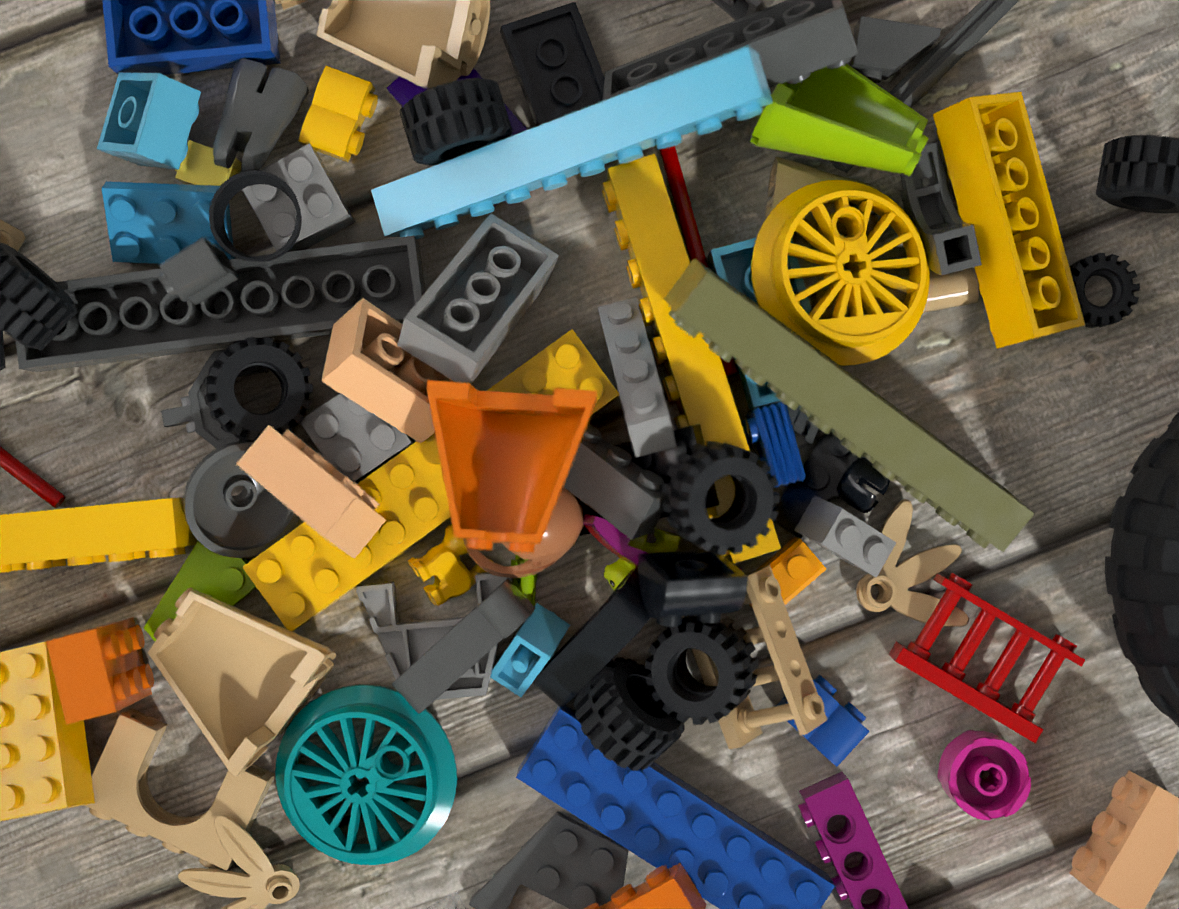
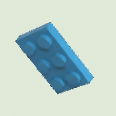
[102,181,235,264]

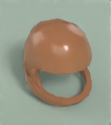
[463,487,583,579]

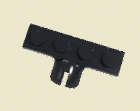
[772,432,890,541]

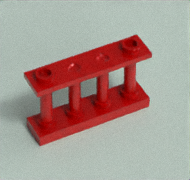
[888,573,1085,743]

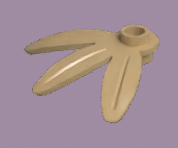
[856,499,969,627]
[178,816,300,909]

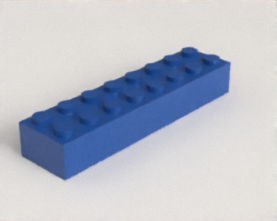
[516,705,835,909]

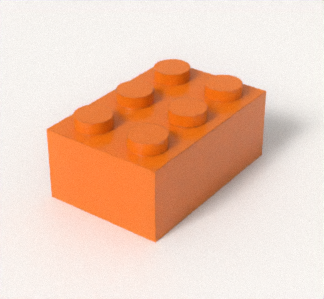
[46,618,154,724]

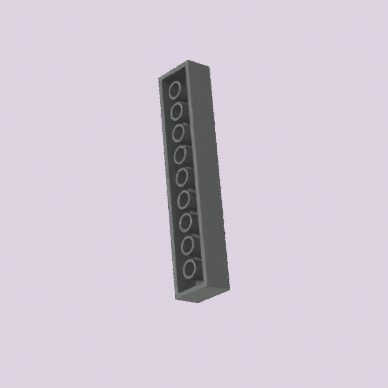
[15,236,426,372]

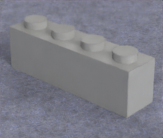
[597,297,677,457]

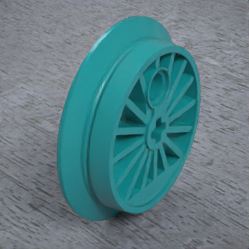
[275,685,457,865]

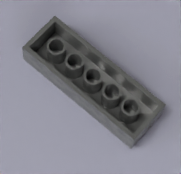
[603,0,859,101]

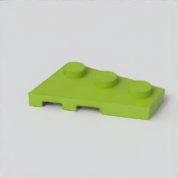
[144,541,257,642]

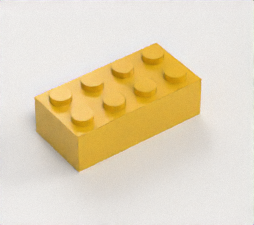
[0,642,95,821]

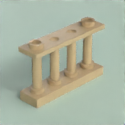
[682,565,827,750]

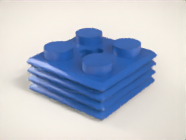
[741,401,806,488]

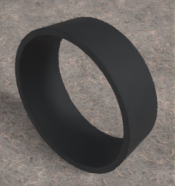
[209,170,302,262]

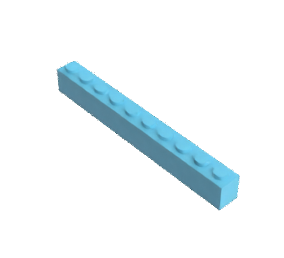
[371,46,773,239]

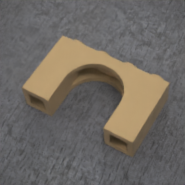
[84,708,275,871]

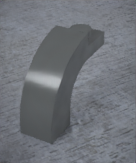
[900,142,982,275]

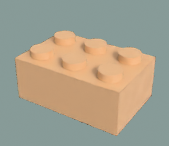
[322,298,454,443]
[236,425,386,559]
[1070,770,1179,909]

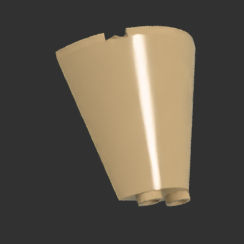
[316,0,490,89]
[148,588,336,777]

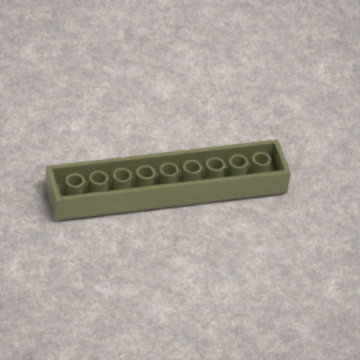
[664,258,1035,552]

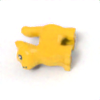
[408,523,493,606]

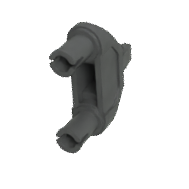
[161,349,269,449]

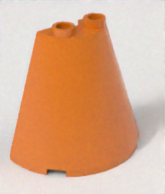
[427,380,597,553]

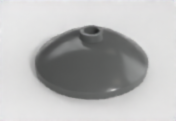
[183,440,300,558]

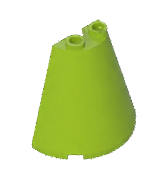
[750,64,929,176]

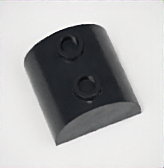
[638,550,748,627]

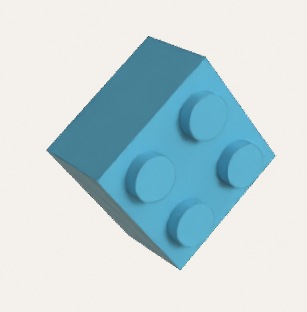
[97,72,201,170]

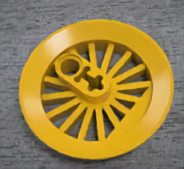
[751,180,930,366]

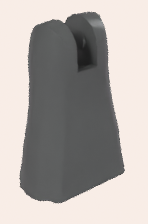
[213,58,309,172]

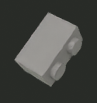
[795,495,896,578]

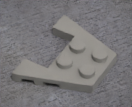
[356,572,513,700]

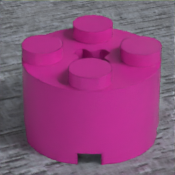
[938,730,1031,820]

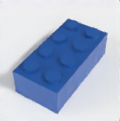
[102,0,281,75]

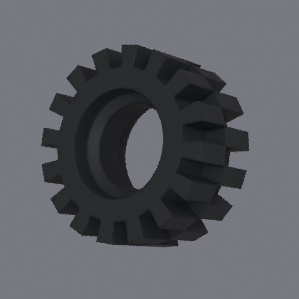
[1070,253,1140,328]

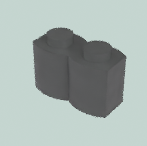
[159,237,239,305]

